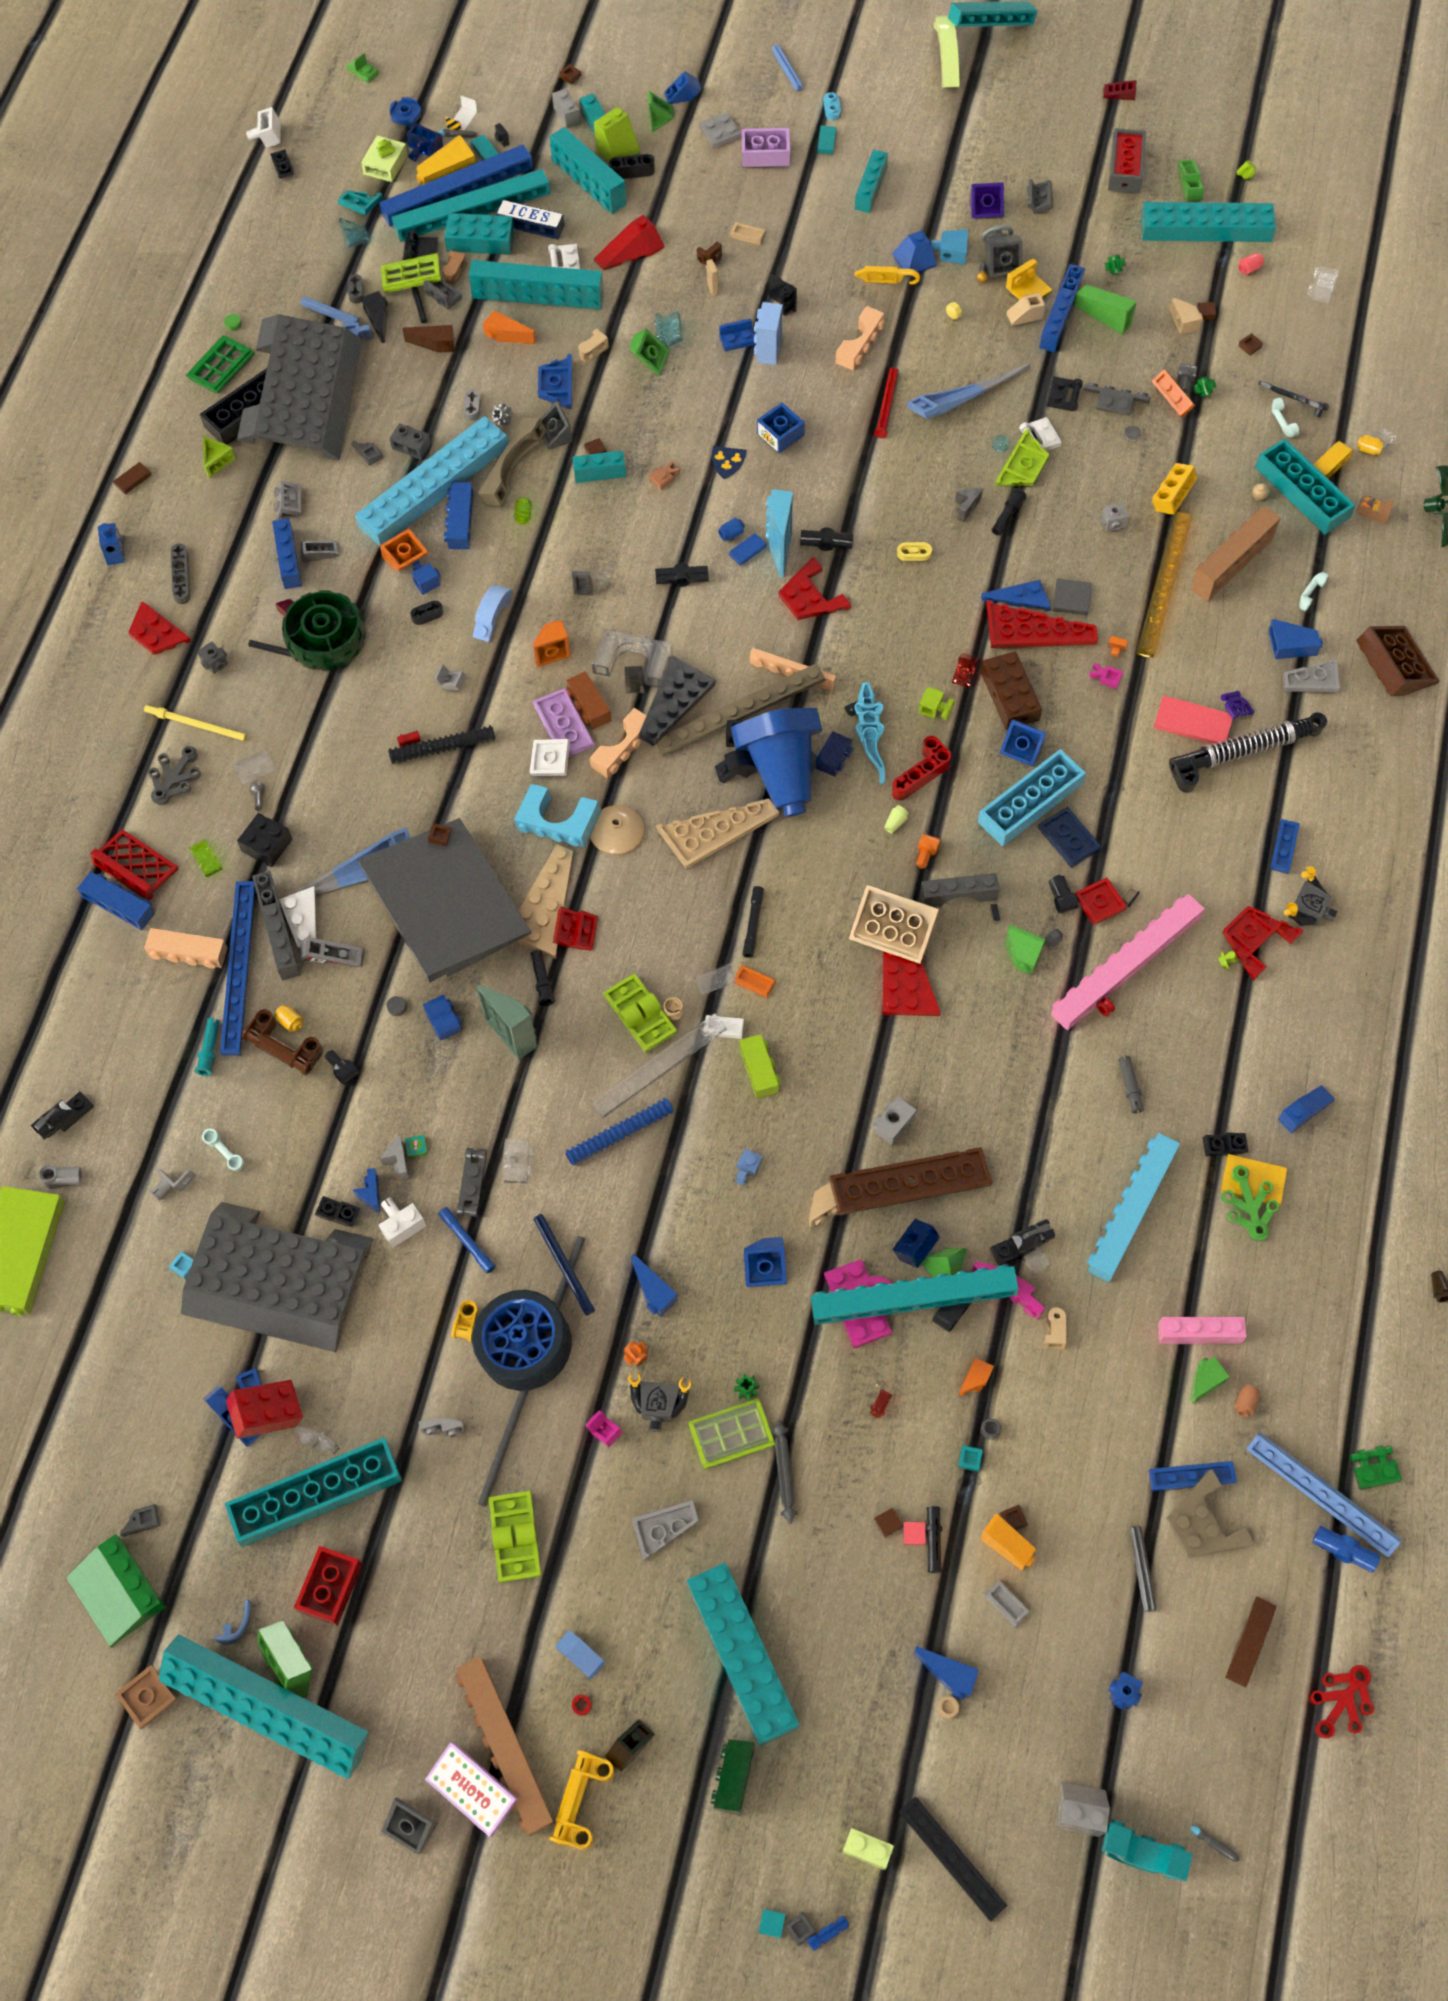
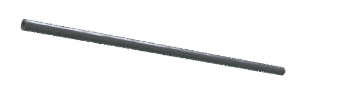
[478,1236,585,1506]

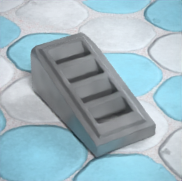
[301,541,338,562]
[572,570,593,595]

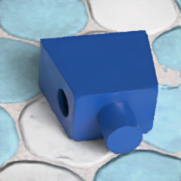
[97,523,125,565]

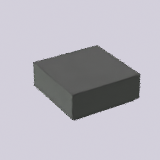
[785,1912,816,1946]

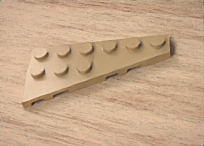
[656,799,779,869]
[516,844,574,959]

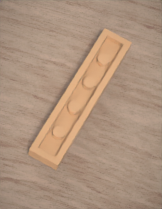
[750,648,836,691]

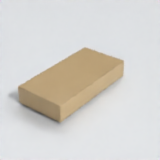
[730,222,766,245]
[706,259,718,296]

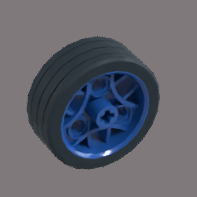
[472,1289,572,1391]

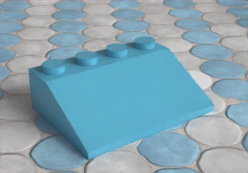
[766,489,793,578]

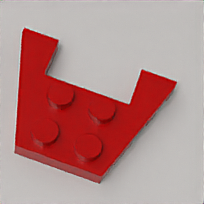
[779,557,851,620]
[1222,906,1303,980]

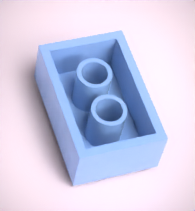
[754,302,783,365]

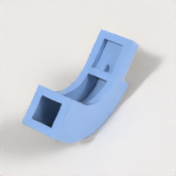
[473,585,513,642]

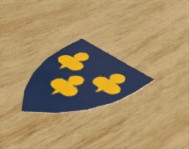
[712,446,747,479]

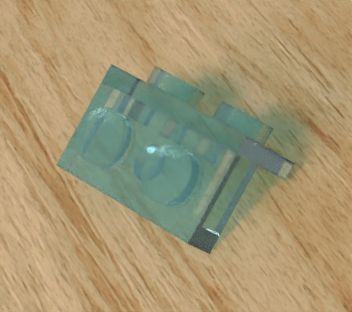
[654,312,683,347]

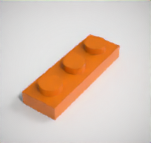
[1152,369,1195,418]

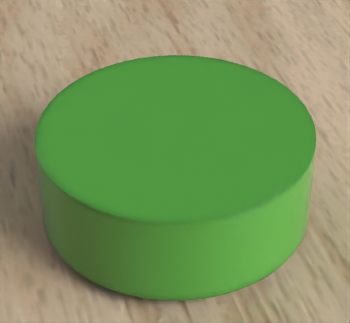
[224,314,241,331]

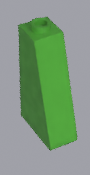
[1074,284,1137,334]

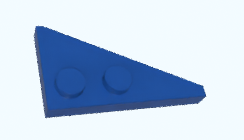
[981,580,1051,611]

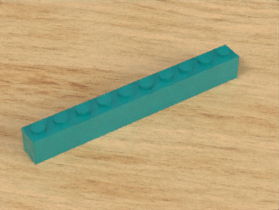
[392,169,550,242]
[811,1265,1018,1325]

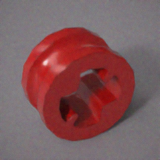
[1096,997,1115,1017]
[571,1695,592,1716]

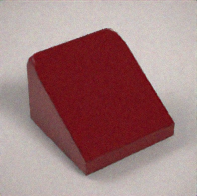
[275,599,294,617]

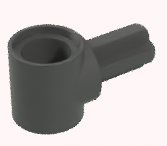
[1177,363,1197,393]

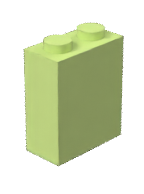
[361,136,408,182]

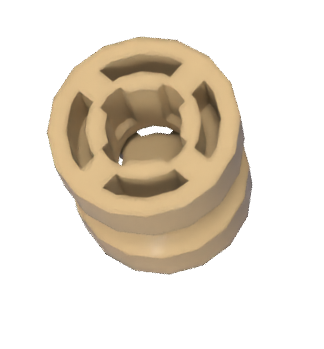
[664,997,683,1022]

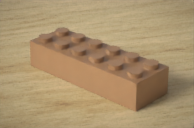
[1191,506,1281,602]

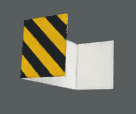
[445,95,477,130]

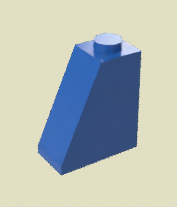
[1268,619,1323,659]

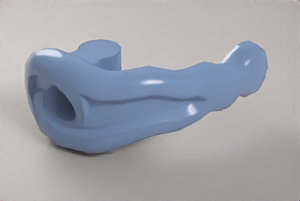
[215,1600,251,1645]

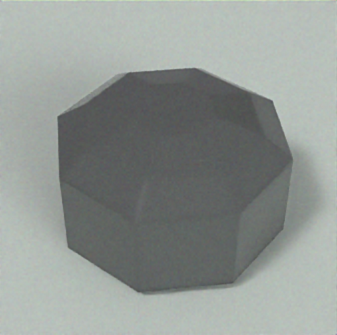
[1045,929,1063,947]
[980,1418,1001,1440]

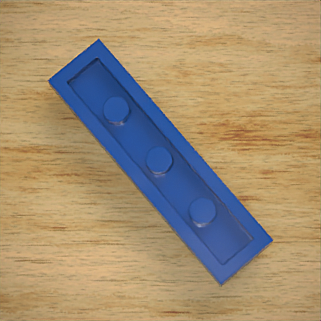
[1148,1461,1237,1492]

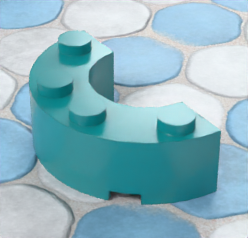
[1101,1819,1193,1882]

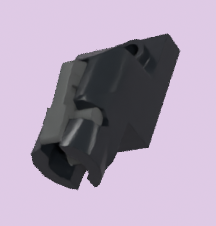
[30,1091,94,1140]
[990,1219,1055,1266]

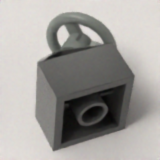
[981,225,1023,277]

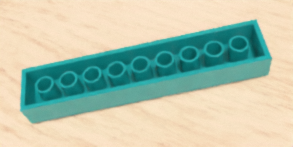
[158,1634,369,1779]

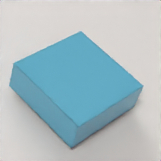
[169,1251,194,1280]

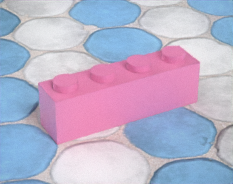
[1158,1317,1247,1344]

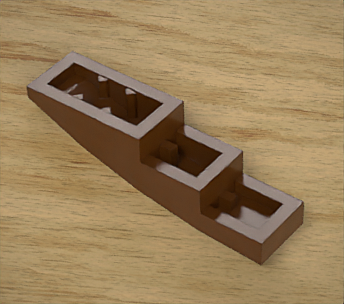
[1225,1596,1277,1688]

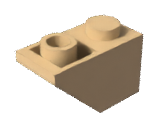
[1006,293,1045,326]
[809,1182,839,1227]

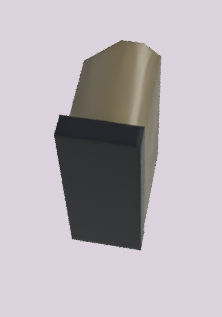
[1122,889,1140,908]
[990,904,1000,925]

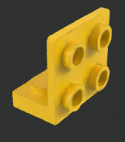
[1006,259,1052,300]

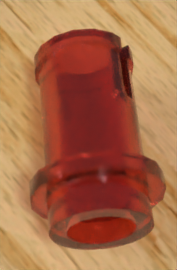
[870,1390,892,1418]

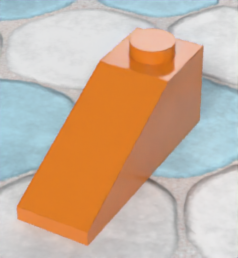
[483,310,536,344]

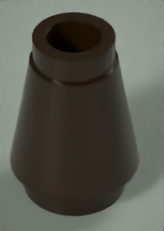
[1431,1271,1448,1303]

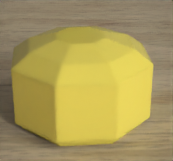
[946,302,962,320]

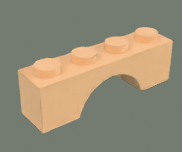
[836,306,885,370]
[590,708,646,778]

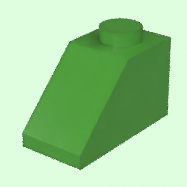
[1190,1356,1229,1404]

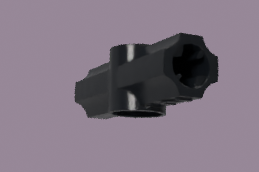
[800,528,853,551]
[655,563,708,587]

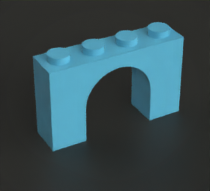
[514,784,601,847]

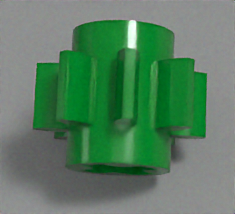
[1105,254,1126,274]
[1194,376,1216,397]
[734,1374,760,1401]

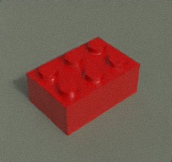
[226,1379,303,1439]
[294,1546,363,1626]

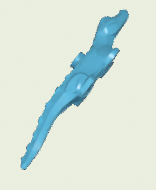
[855,682,885,785]

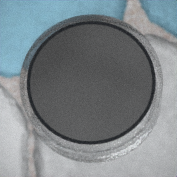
[1123,426,1141,443]

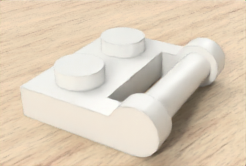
[548,244,580,269]
[1019,417,1062,451]

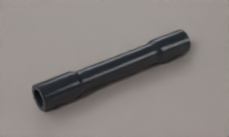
[742,886,764,958]

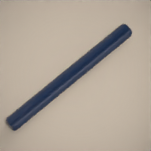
[533,1214,595,1316]

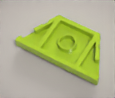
[995,429,1049,486]

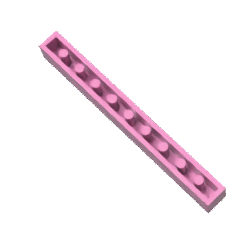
[1051,894,1205,1031]

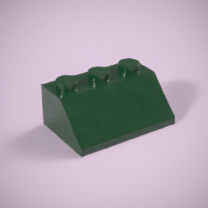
[710,1739,754,1816]

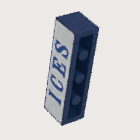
[496,200,565,240]

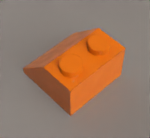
[380,529,429,571]
[533,620,571,667]

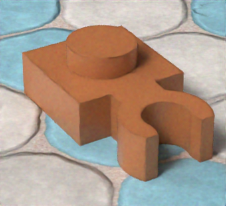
[649,461,680,490]

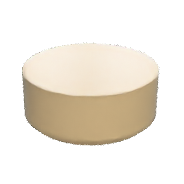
[937,1696,960,1719]

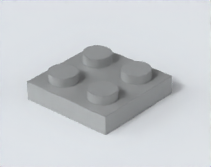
[699,113,741,148]

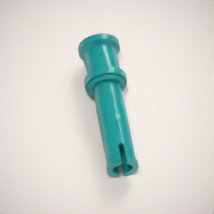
[194,1018,220,1076]

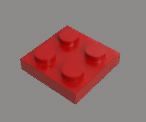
[1075,877,1127,925]

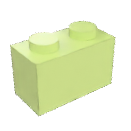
[842,1828,894,1870]

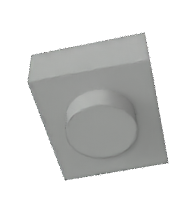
[434,665,466,690]

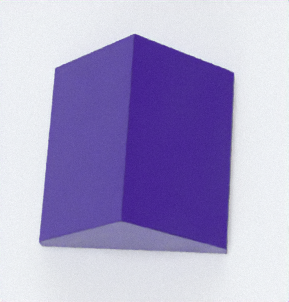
[969,182,1004,218]

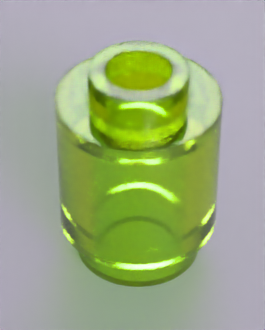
[513,497,532,524]

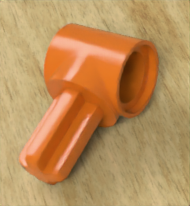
[916,833,941,869]

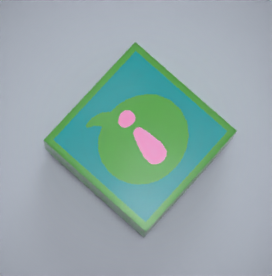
[405,1134,428,1159]

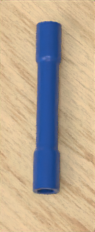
[438,1207,496,1274]

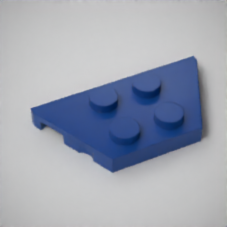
[538,354,572,409]

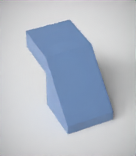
[555,1630,606,1679]

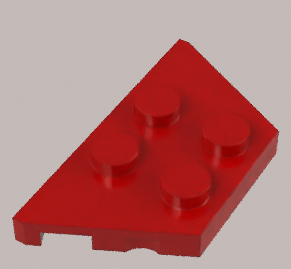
[128,601,191,655]

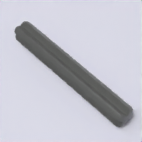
[1129,1526,1156,1612]

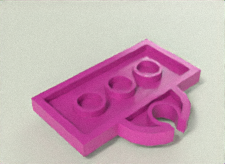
[824,1259,893,1348]

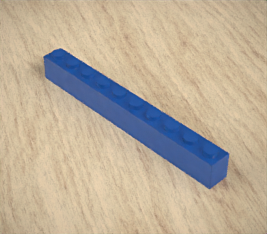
[379,145,533,227]

